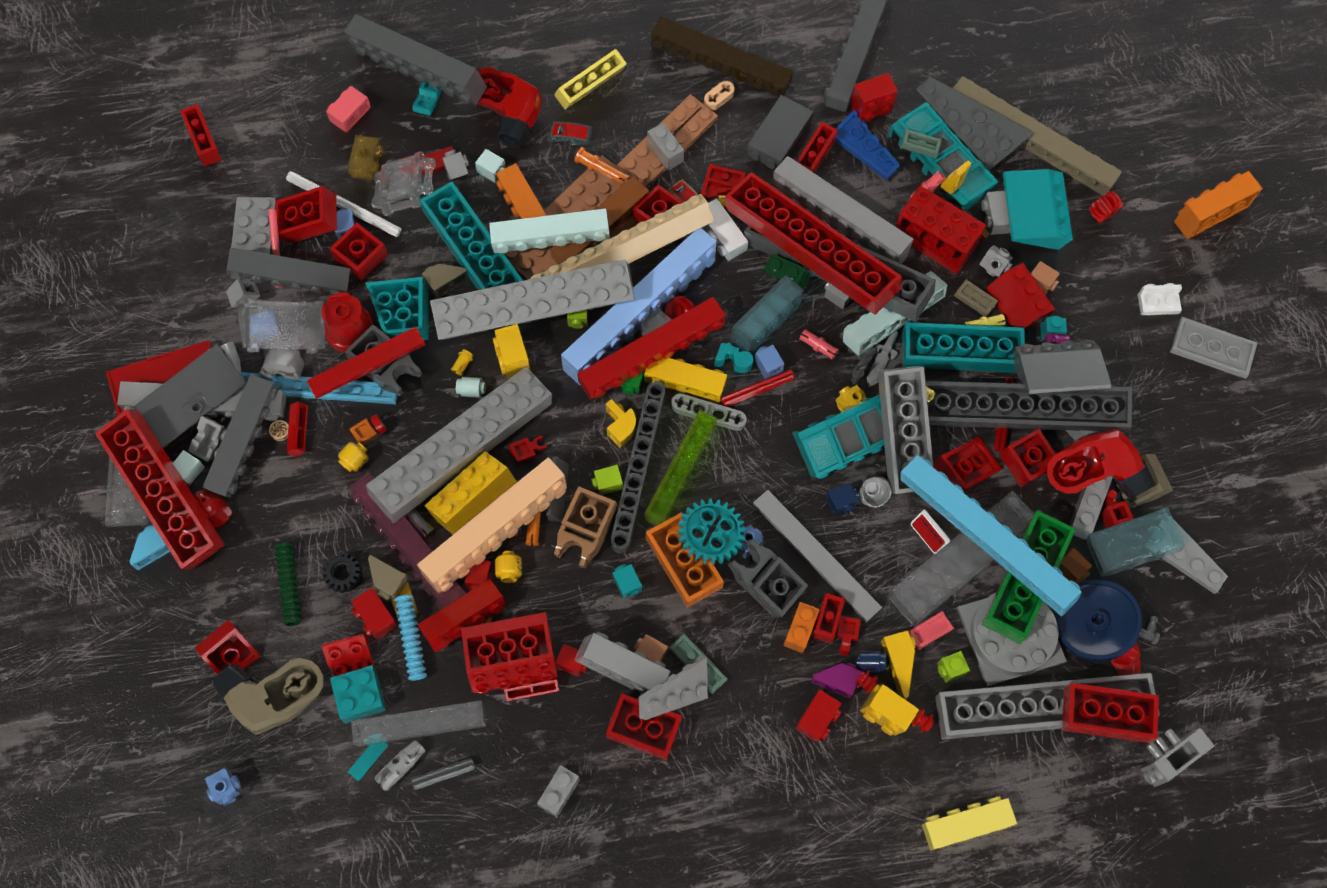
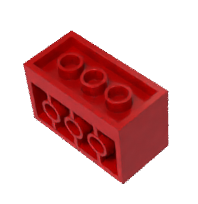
[895,185,986,274]
[461,612,558,693]

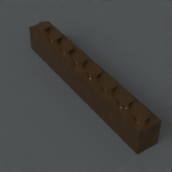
[651,17,793,97]

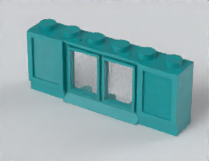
[889,102,998,210]
[792,392,884,479]

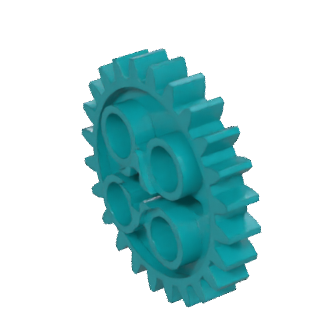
[677,498,746,565]

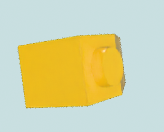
[881,631,916,700]

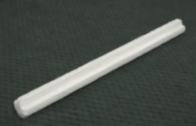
[286,171,401,237]

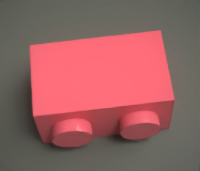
[326,86,371,133]

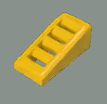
[941,161,971,194]

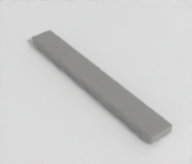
[753,490,882,623]

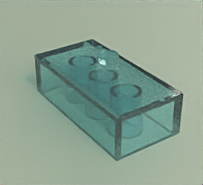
[730,275,803,354]
[1086,508,1185,578]

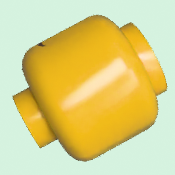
[338,442,369,472]
[495,551,522,583]

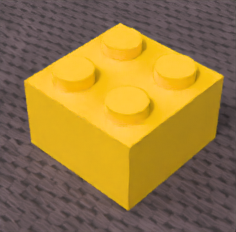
[492,324,530,379]

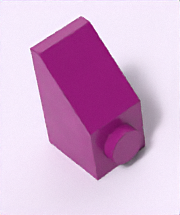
[811,663,862,699]

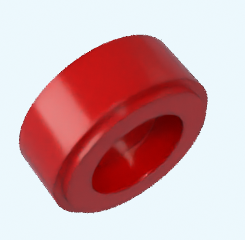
[370,414,387,434]

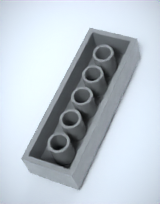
[877,366,933,494]

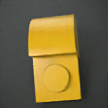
[605,399,636,449]

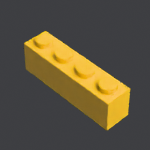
[644,358,727,403]

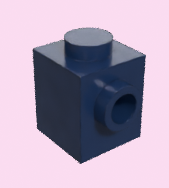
[826,483,860,515]

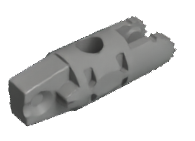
[374,740,425,791]

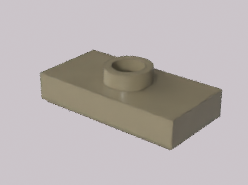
[954,280,998,317]

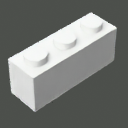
[701,198,748,261]

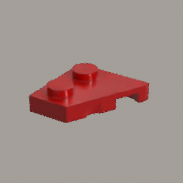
[701,164,746,199]

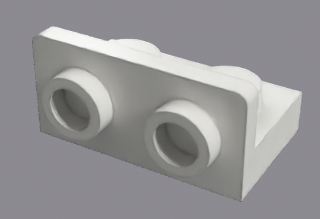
[1138,283,1182,315]

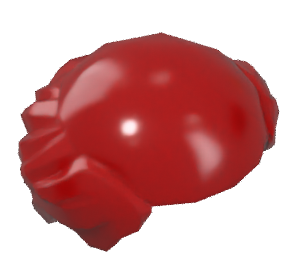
[665,296,694,322]

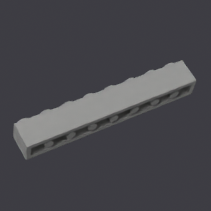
[117,381,286,421]

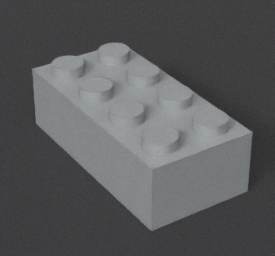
[231,197,276,254]
[574,632,670,694]

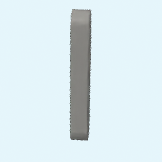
[671,394,747,431]

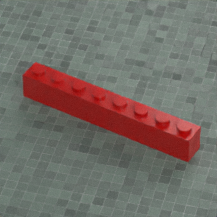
[577,297,726,400]

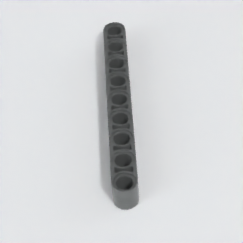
[611,381,665,554]

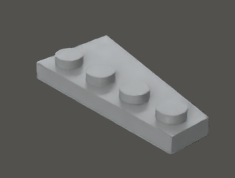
[1144,513,1228,594]

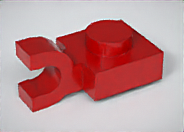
[836,616,861,656]

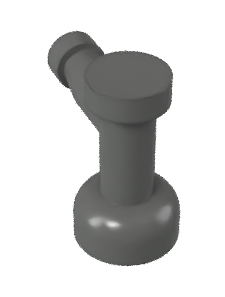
[1140,616,1160,645]

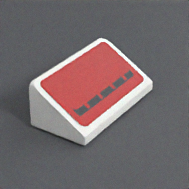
[910,509,951,555]

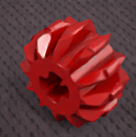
[1089,191,1123,223]

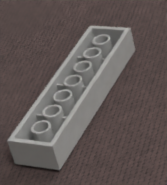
[772,156,913,264]

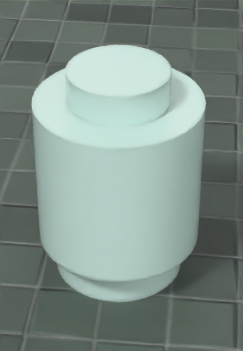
[456,377,486,398]

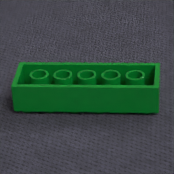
[981,510,1076,644]

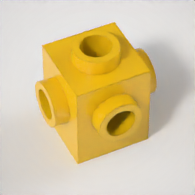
[835,385,866,412]

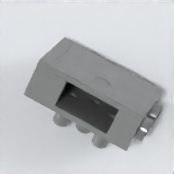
[1141,728,1215,787]

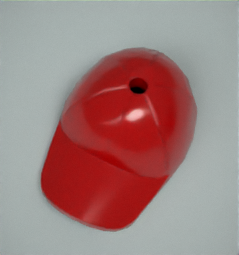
[194,490,232,528]
[1111,642,1141,676]

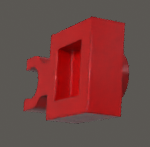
[508,435,547,464]

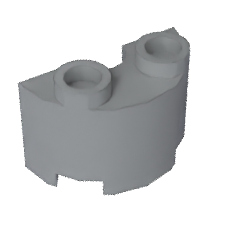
[260,348,305,380]
[188,416,227,462]

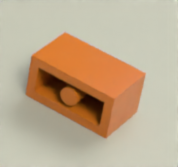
[783,602,820,653]

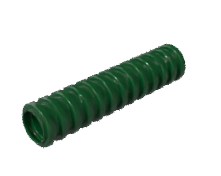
[274,542,302,626]

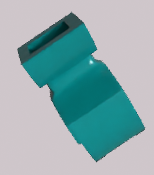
[714,343,753,373]

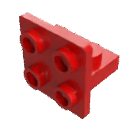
[322,633,374,677]

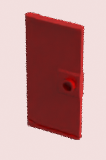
[106,340,212,416]

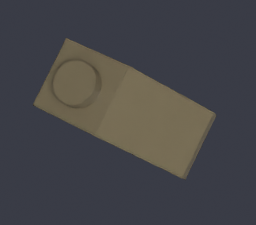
[422,264,469,299]
[368,555,409,601]

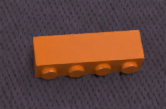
[496,163,547,219]

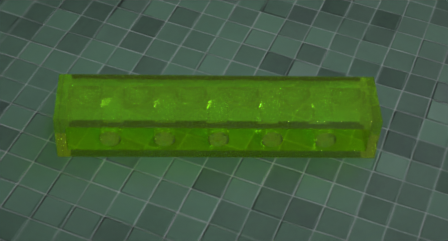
[645,410,717,526]

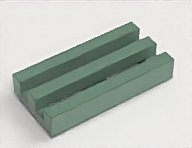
[900,129,942,158]

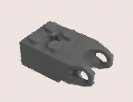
[345,325,422,396]
[727,539,808,617]

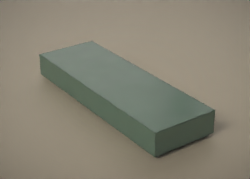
[669,633,728,694]

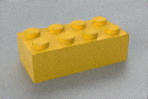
[425,451,517,535]

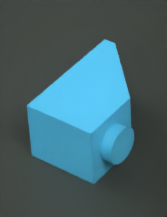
[130,524,170,570]

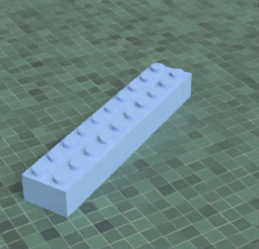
[561,228,716,385]

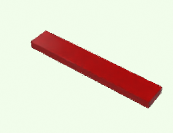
[306,327,425,399]

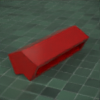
[287,402,308,456]
[504,677,559,701]

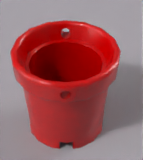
[322,292,376,353]

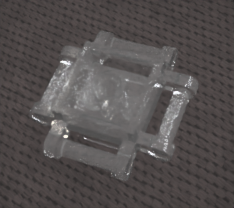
[371,151,436,216]

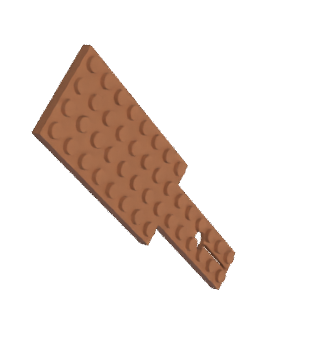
[504,94,718,280]

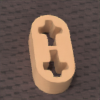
[704,81,734,111]

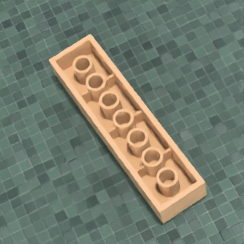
[417,457,567,594]

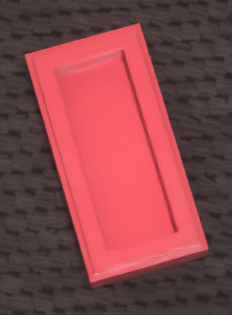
[908,611,954,651]

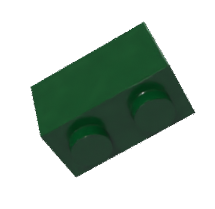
[763,253,811,291]

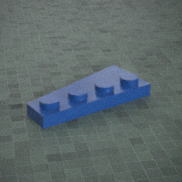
[836,110,900,181]

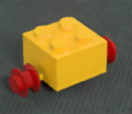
[855,670,934,736]

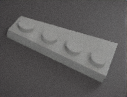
[639,656,708,720]

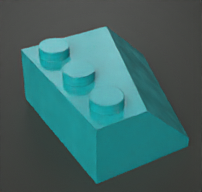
[366,277,429,340]

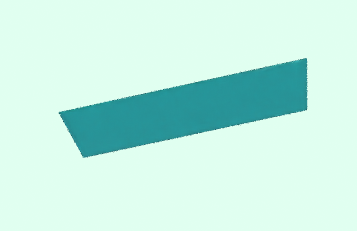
[348,736,388,781]

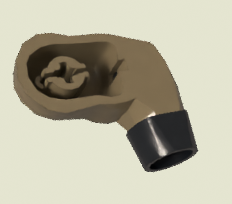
[212,658,323,735]

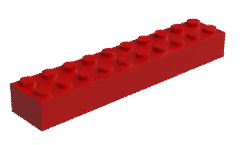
[725,172,902,315]

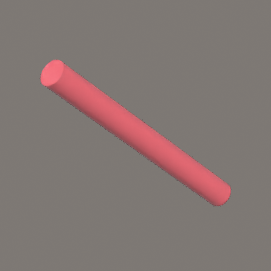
[268,209,283,288]

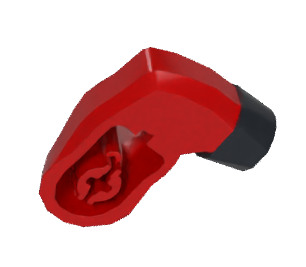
[477,67,542,148]
[1047,428,1154,497]

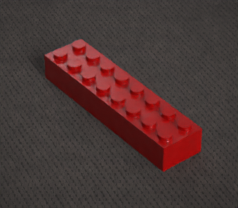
[95,409,225,569]

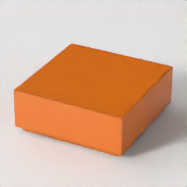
[349,418,378,445]

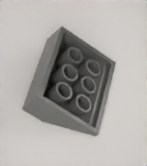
[1014,340,1111,394]

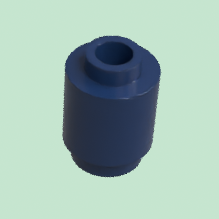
[857,651,889,673]

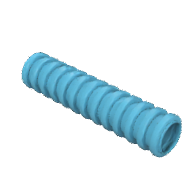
[394,594,427,681]

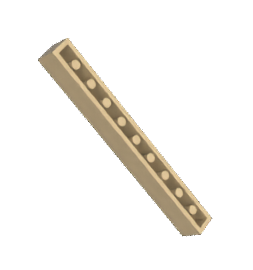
[528,194,714,280]

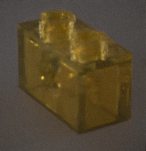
[348,135,383,180]

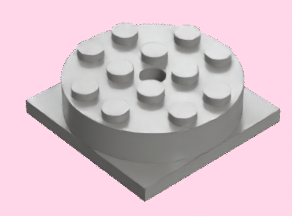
[957,593,1067,687]

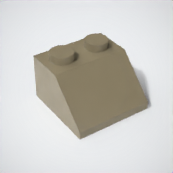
[1113,454,1173,508]

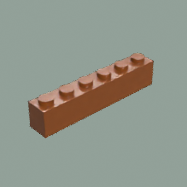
[550,177,649,264]

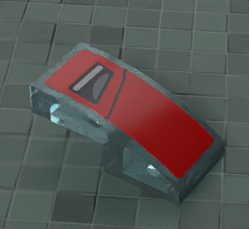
[549,122,592,145]

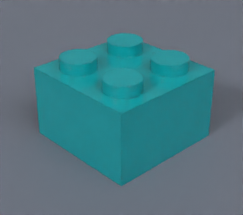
[330,665,386,723]

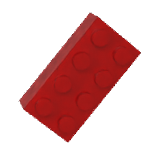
[1062,683,1159,743]

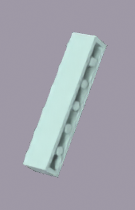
[490,209,610,253]
[843,271,947,356]

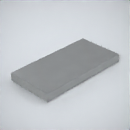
[1170,317,1257,379]

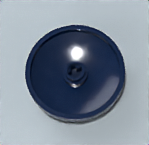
[1054,580,1142,662]

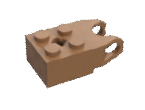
[554,486,618,568]

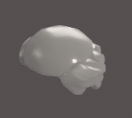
[859,477,892,508]

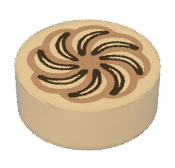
[269,420,289,441]

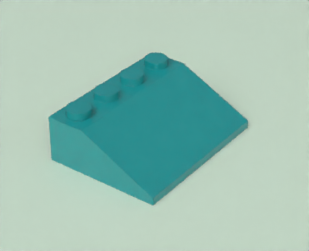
[1003,169,1073,250]

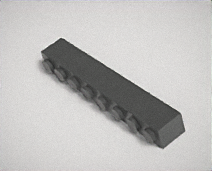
[823,0,888,112]

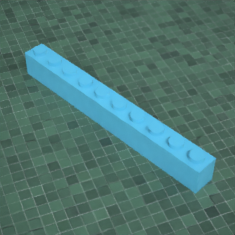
[900,455,1082,616]

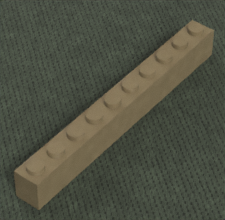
[953,76,1122,195]

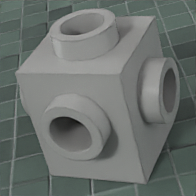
[979,245,1013,277]

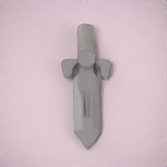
[867,331,898,387]

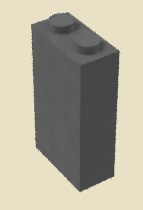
[747,95,813,169]

